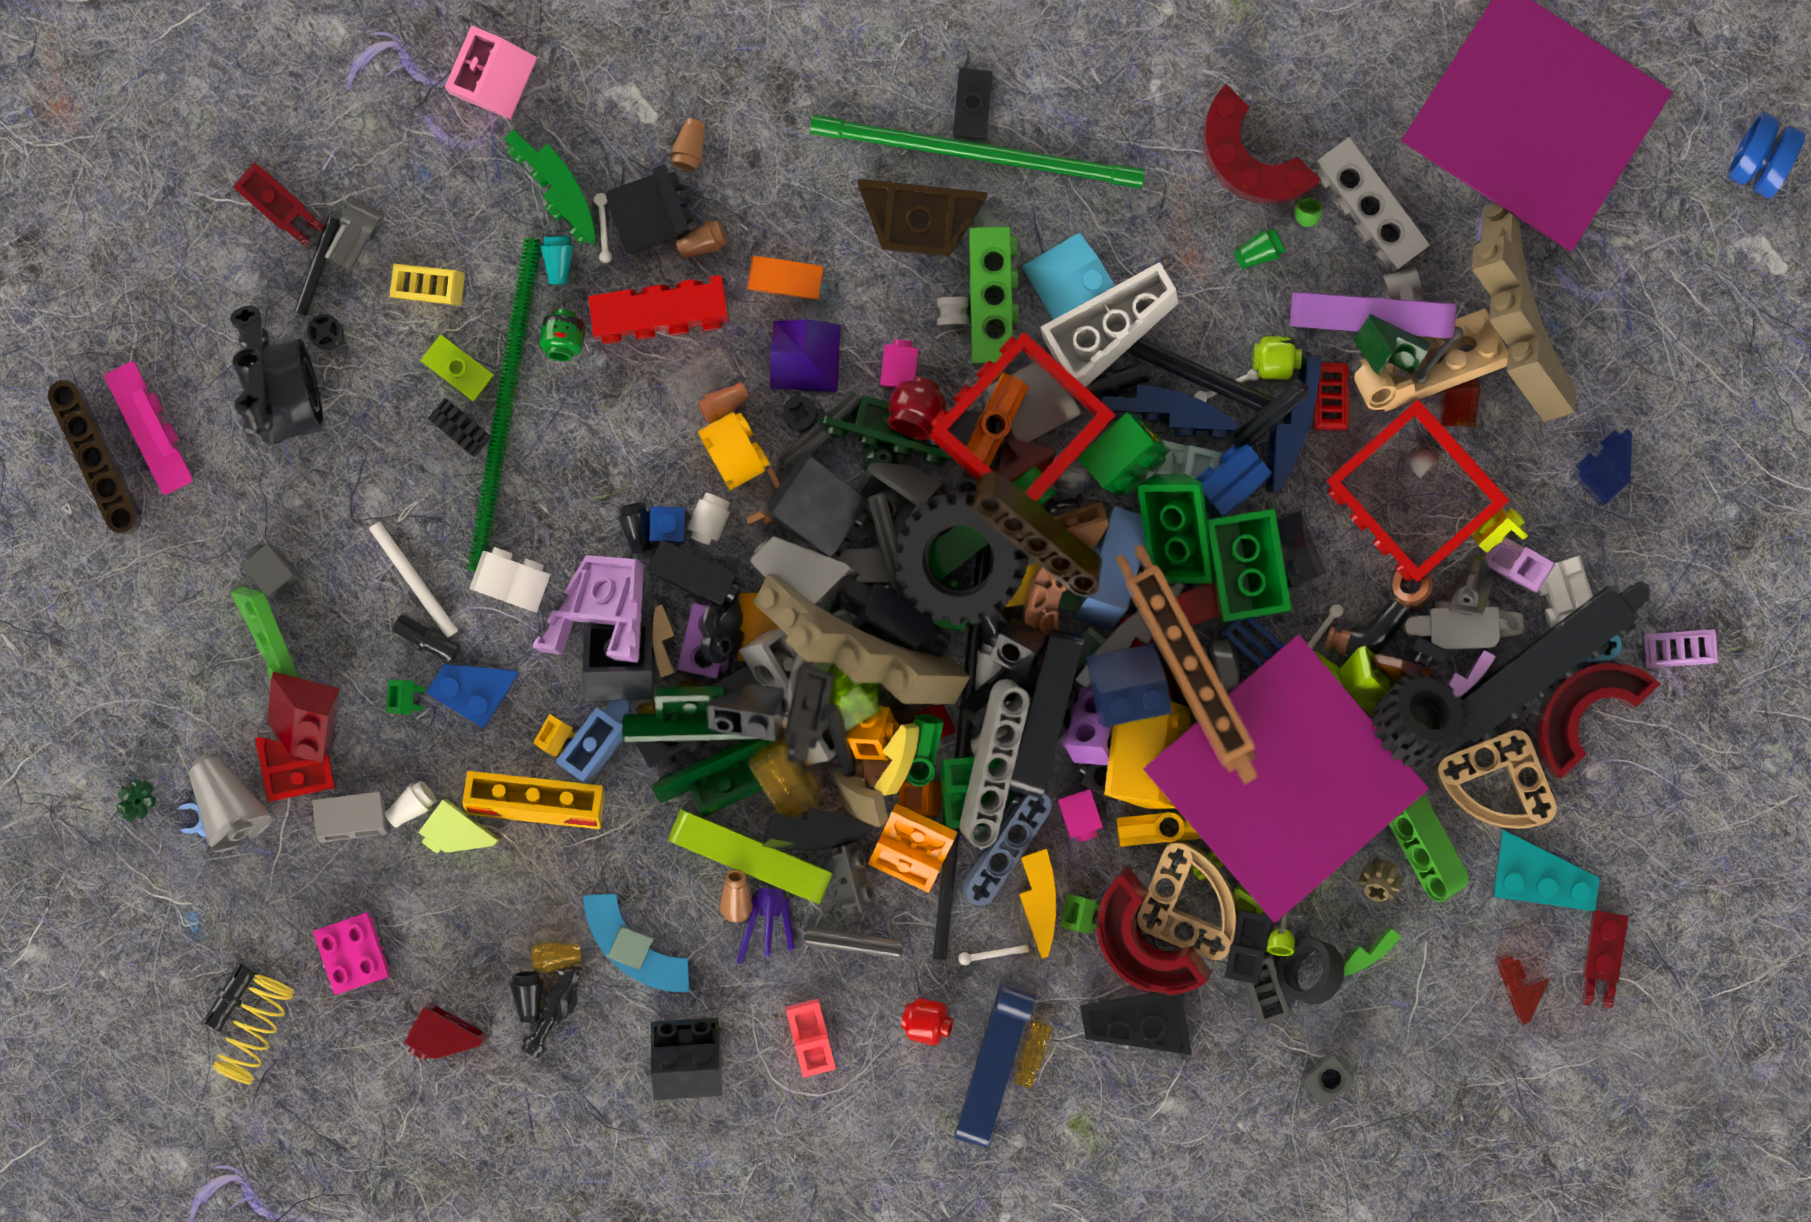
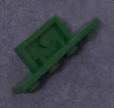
[819,395,953,466]
[622,686,757,742]
[651,736,783,817]

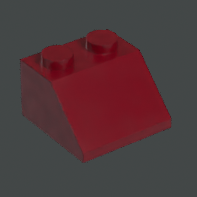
[267,671,340,763]
[404,1003,490,1061]

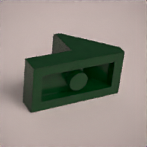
[1354,314,1430,375]

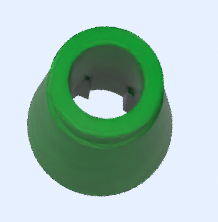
[1233,227,1286,270]

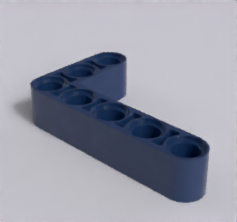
[954,979,1037,1148]

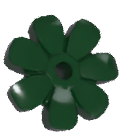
[862,443,905,471]
[117,780,156,821]

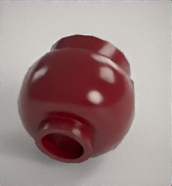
[888,377,947,440]

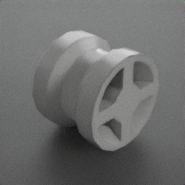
[937,297,971,327]

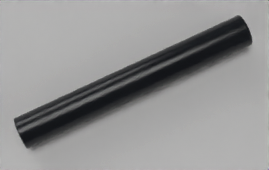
[294,216,340,316]
[824,703,856,777]

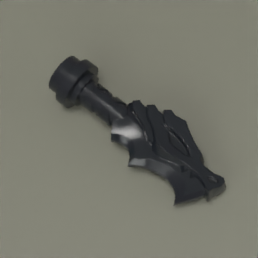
[521,965,583,1058]

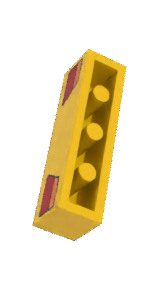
[462,771,605,829]

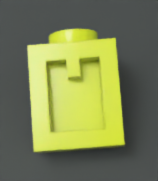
[1472,508,1528,553]

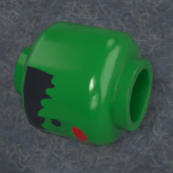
[539,309,586,362]

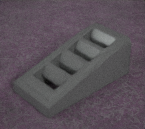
[1243,951,1292,1027]

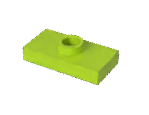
[420,334,495,403]

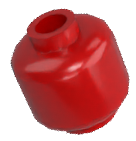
[901,997,954,1046]

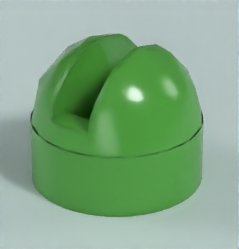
[1294,197,1323,227]

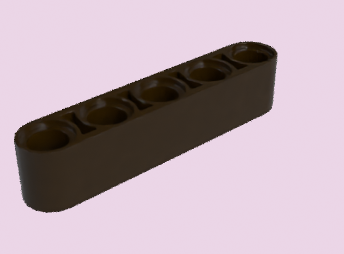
[47,380,142,535]
[974,472,1102,596]

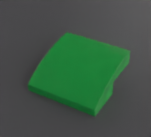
[941,757,1010,829]

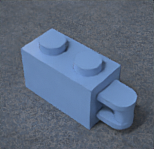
[556,700,632,784]

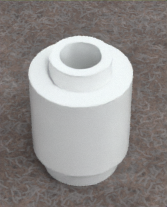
[687,492,730,545]

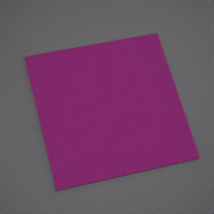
[1401,0,1672,252]
[1143,634,1429,923]

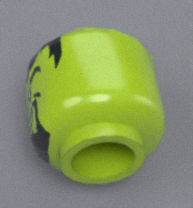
[1252,335,1302,380]

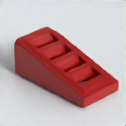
[1312,363,1349,431]

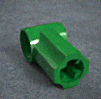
[906,713,944,786]

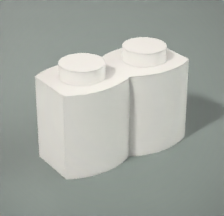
[469,547,551,613]

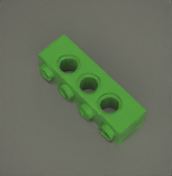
[969,227,1019,366]

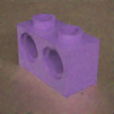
[677,603,730,679]
[1063,687,1113,765]

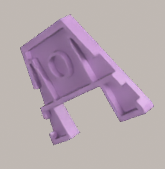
[533,555,644,662]

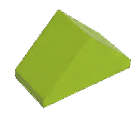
[1339,646,1393,700]

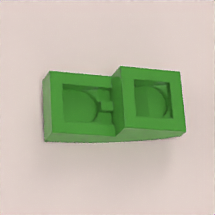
[1343,927,1402,977]

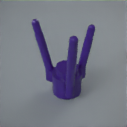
[736,888,795,964]

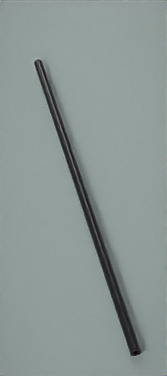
[933,416,1003,960]

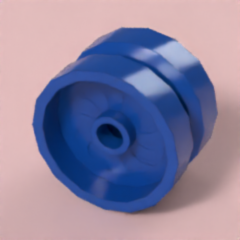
[1727,111,1806,199]

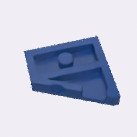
[426,664,519,729]

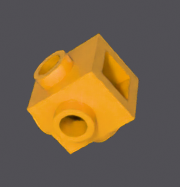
[847,705,899,761]

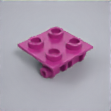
[312,912,391,995]

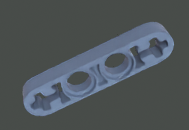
[962,793,1052,906]

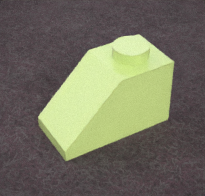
[418,799,501,854]

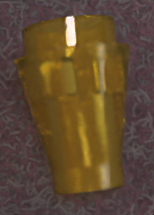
[530,941,581,975]

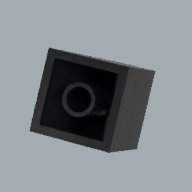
[761,453,869,558]

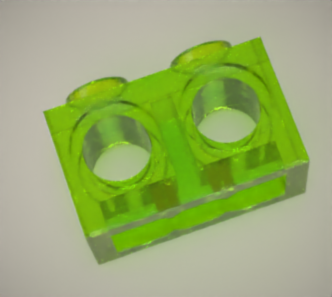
[828,665,879,732]

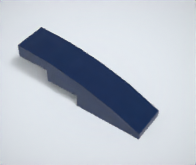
[1266,357,1321,492]

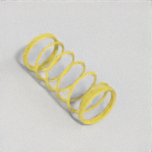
[212,974,295,1084]

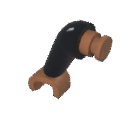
[1325,571,1433,662]

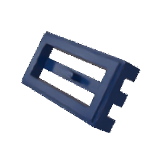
[1221,618,1285,668]

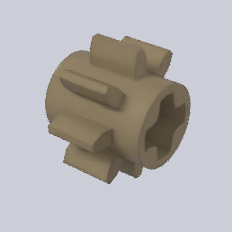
[1358,859,1404,902]

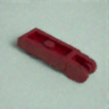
[233,162,325,248]
[1582,910,1629,1009]

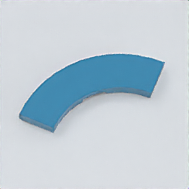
[583,893,690,992]

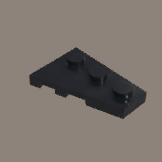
[1080,992,1192,1056]

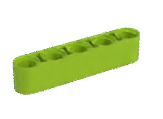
[667,809,833,904]

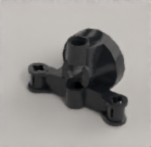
[230,305,324,444]

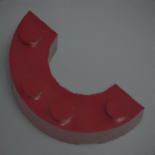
[1203,84,1321,204]
[1537,663,1660,778]
[1097,865,1212,995]

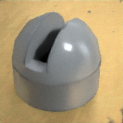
[1411,450,1440,479]

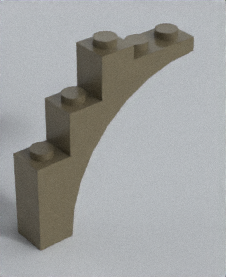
[1472,203,1576,422]
[753,574,970,704]

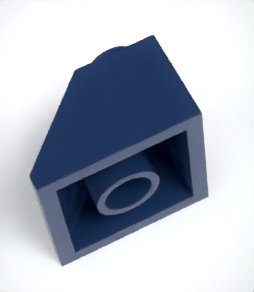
[1086,643,1172,727]

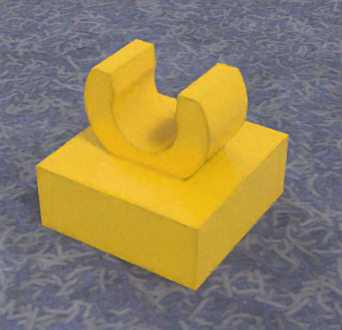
[533,714,576,757]

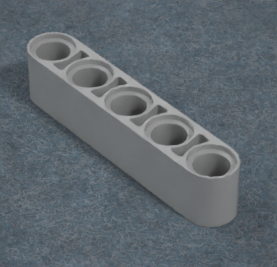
[960,679,1029,848]

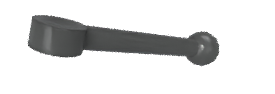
[1414,326,1463,383]

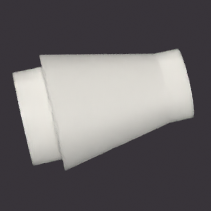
[385,781,436,828]

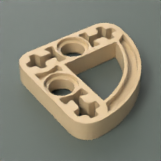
[1436,730,1557,828]
[1137,840,1237,961]

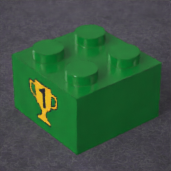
[1077,412,1171,496]

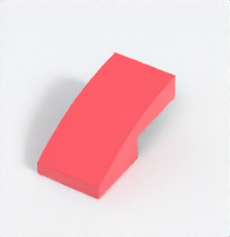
[786,998,836,1078]

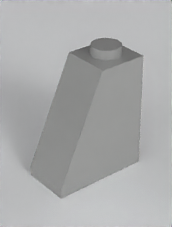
[749,537,860,610]

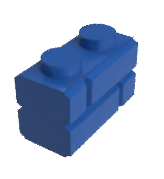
[1194,444,1272,519]

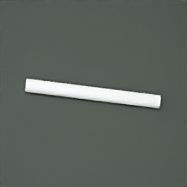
[369,521,458,639]

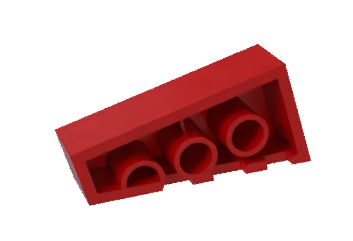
[588,275,729,344]

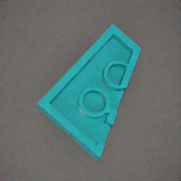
[1492,830,1600,911]

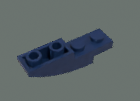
[1101,385,1237,438]

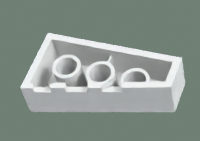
[1040,262,1178,387]

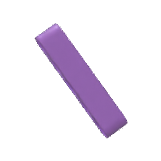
[1290,292,1457,338]

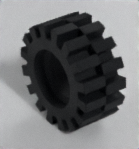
[428,398,492,457]

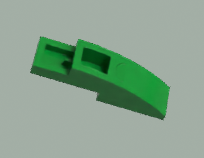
[504,129,598,247]

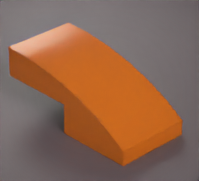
[747,256,823,300]

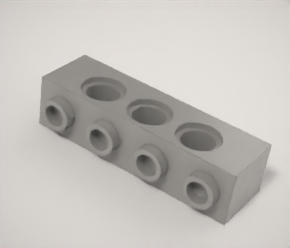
[1313,137,1430,272]
[739,628,850,766]

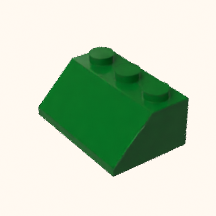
[1137,474,1215,584]
[1207,509,1292,623]

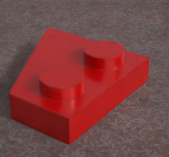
[255,737,336,802]

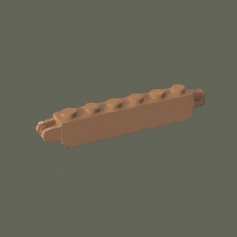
[1115,544,1258,784]

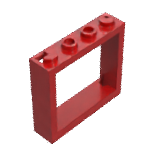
[929,332,1115,502]
[1326,399,1510,583]

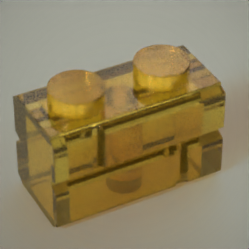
[748,739,821,817]

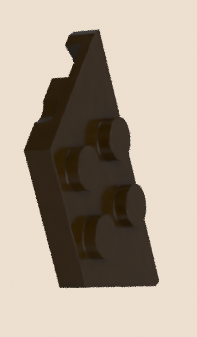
[858,179,988,258]

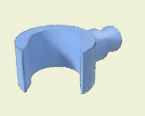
[178,803,206,837]

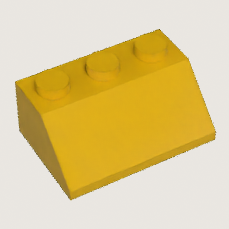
[1104,701,1191,809]

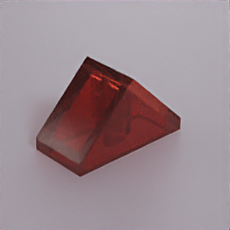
[1441,359,1480,427]

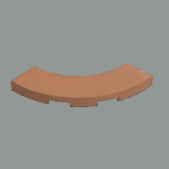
[1023,531,1080,666]

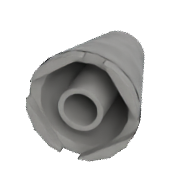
[189,754,272,852]

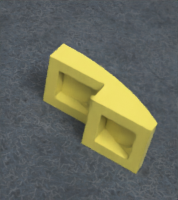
[874,723,919,796]

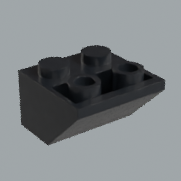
[651,1018,722,1100]

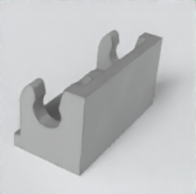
[312,791,388,843]

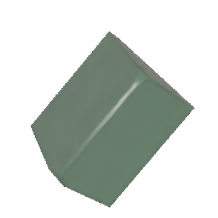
[607,925,653,970]

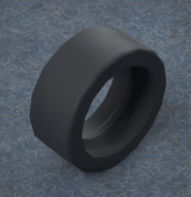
[1277,937,1345,1005]

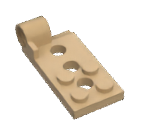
[1354,309,1508,412]

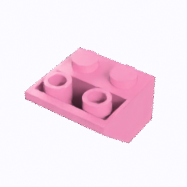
[445,25,537,120]

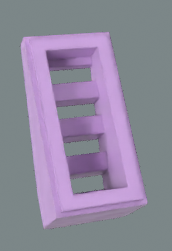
[1643,629,1718,668]

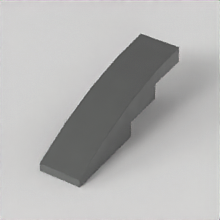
[1075,583,1184,688]

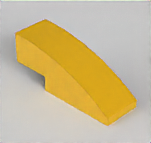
[1019,848,1056,959]

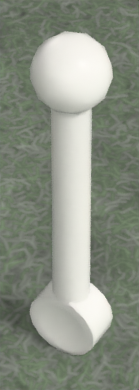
[594,193,612,263]
[1194,369,1260,402]
[1307,604,1343,649]
[958,945,1029,965]

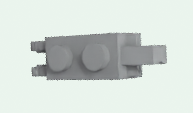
[1401,601,1524,650]

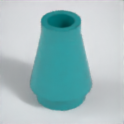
[540,236,574,284]

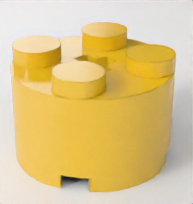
[697,412,770,490]

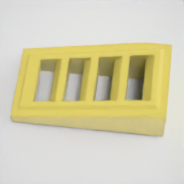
[389,263,465,306]

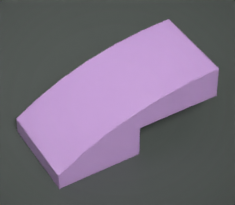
[1485,537,1555,593]
[1445,650,1496,697]

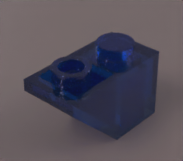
[1572,429,1632,506]

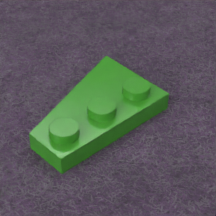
[230,586,299,679]

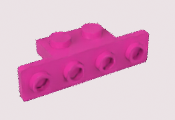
[104,361,193,495]

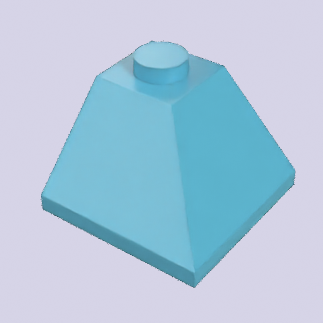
[1021,232,1115,320]

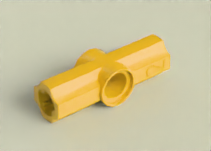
[1116,811,1202,847]

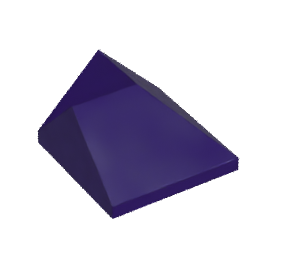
[770,319,841,392]

